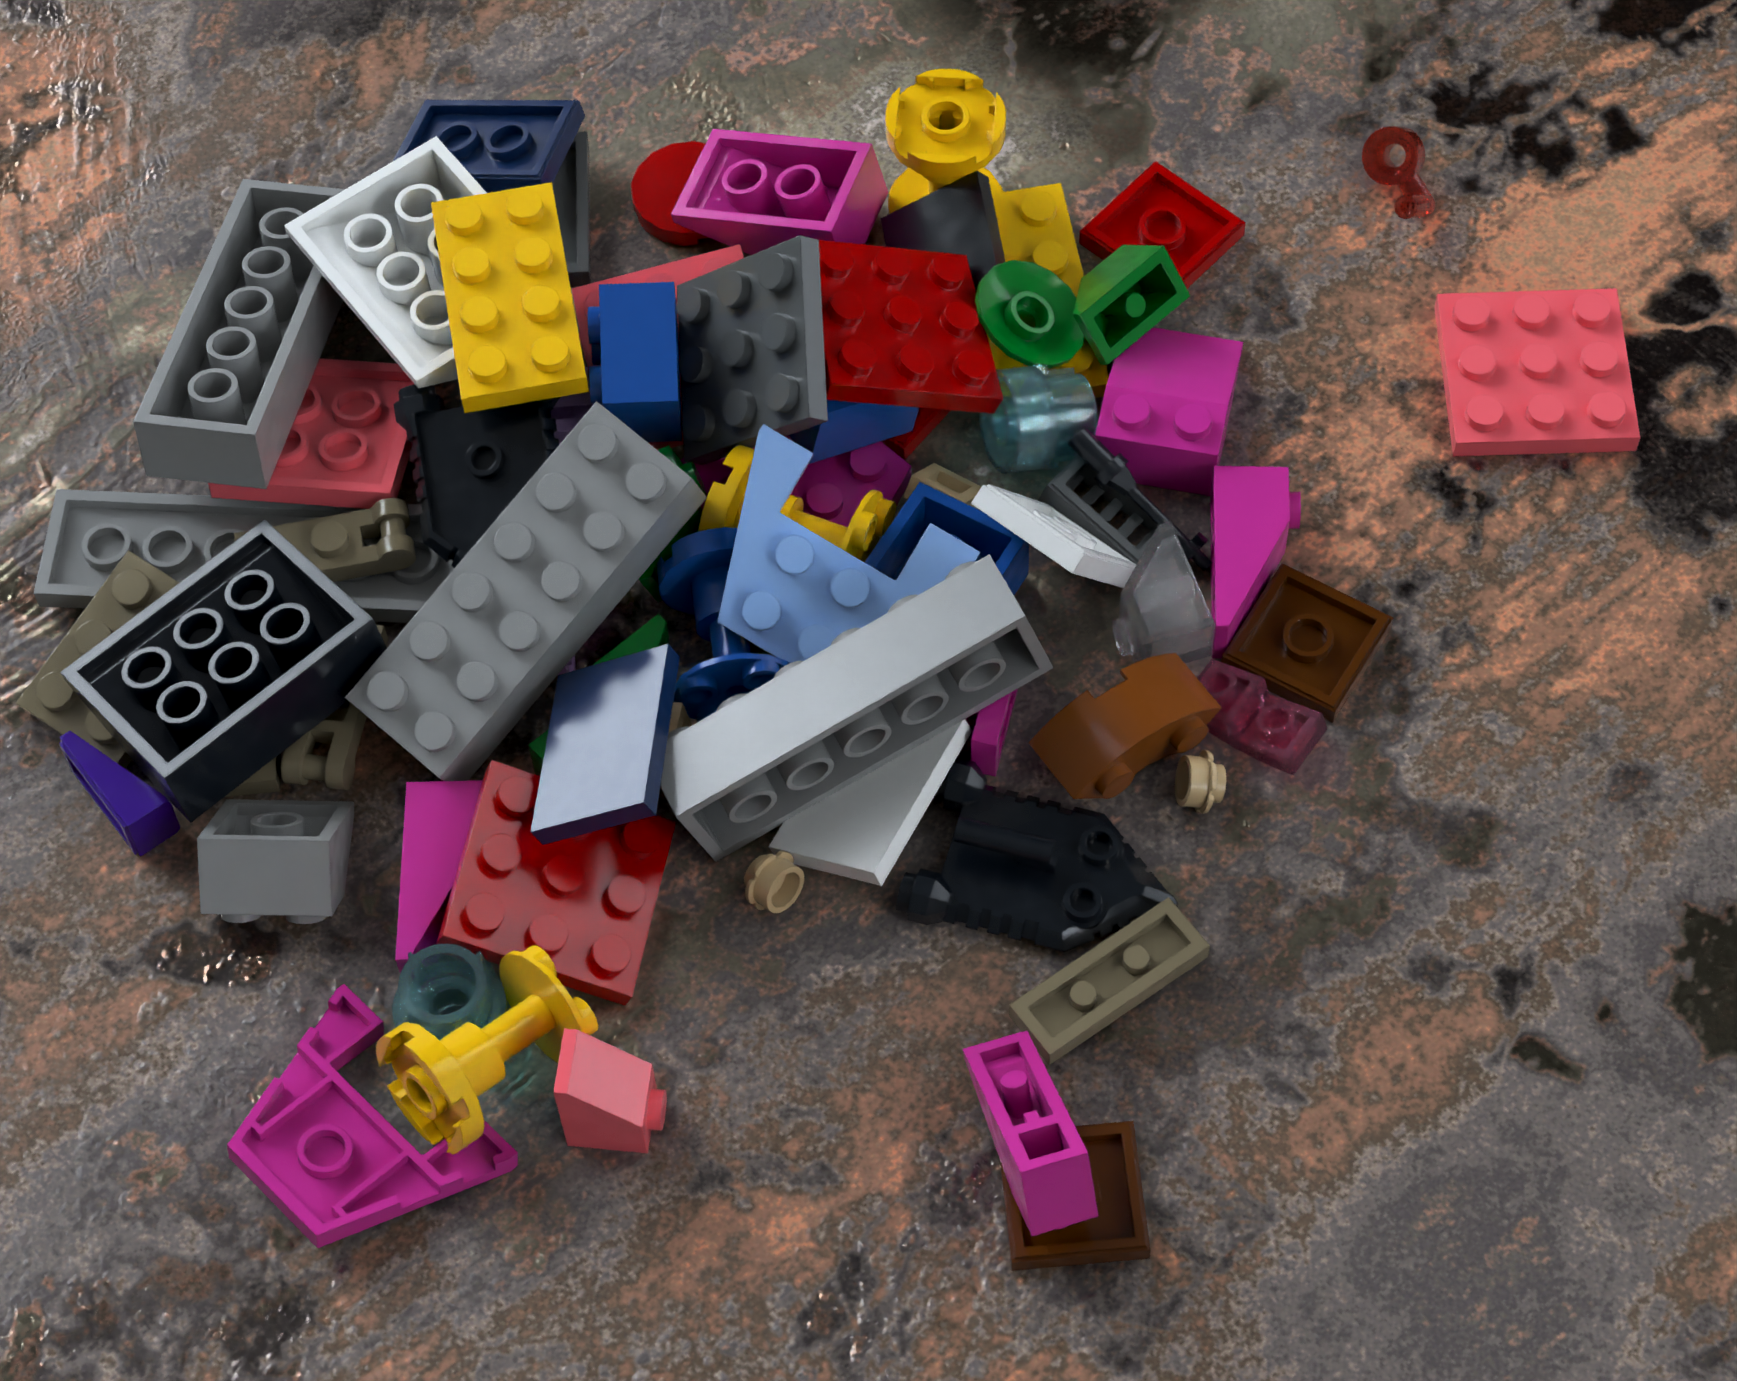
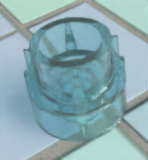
[979,364,1098,474]
[392,944,510,1040]

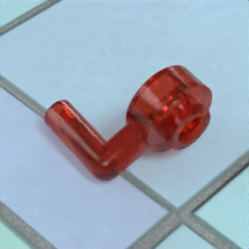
[1362,126,1435,219]

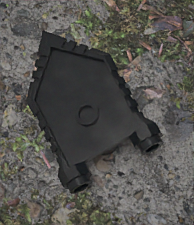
[394,384,560,568]
[896,757,1178,952]

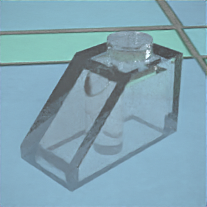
[1112,521,1215,663]

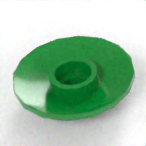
[975,260,1085,369]

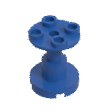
[656,527,790,722]

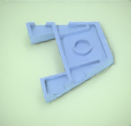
[717,424,980,663]

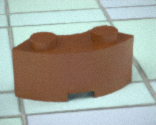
[1028,653,1222,799]

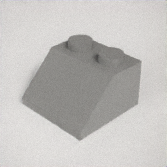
[197,799,354,924]

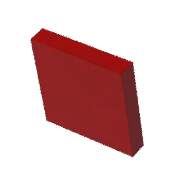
[1079,161,1246,289]

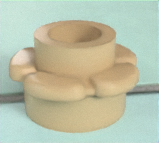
[1175,750,1226,814]
[744,850,804,913]

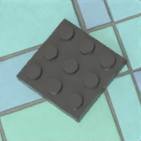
[677,235,828,465]

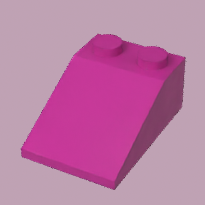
[671,129,888,255]
[1095,327,1244,496]

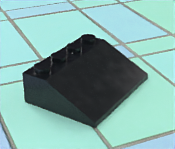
[60,519,387,823]

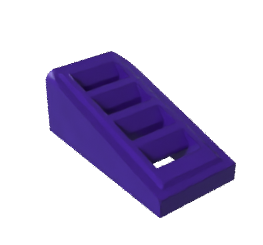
[59,731,180,857]

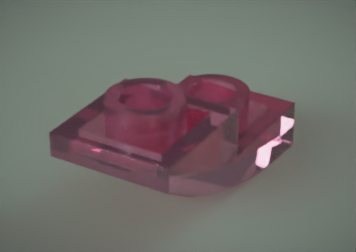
[1197,659,1327,775]

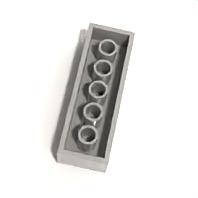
[133,179,345,489]
[345,401,707,781]
[660,554,1053,862]

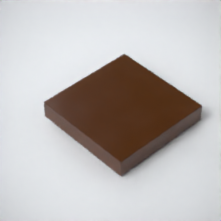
[1220,563,1393,723]
[999,1121,1151,1271]

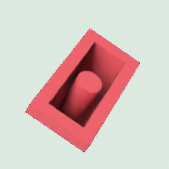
[553,1028,667,1154]

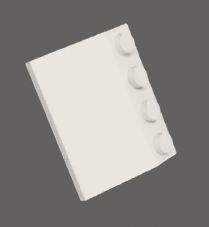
[284,136,579,389]

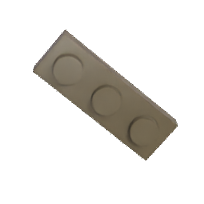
[1009,897,1210,1065]

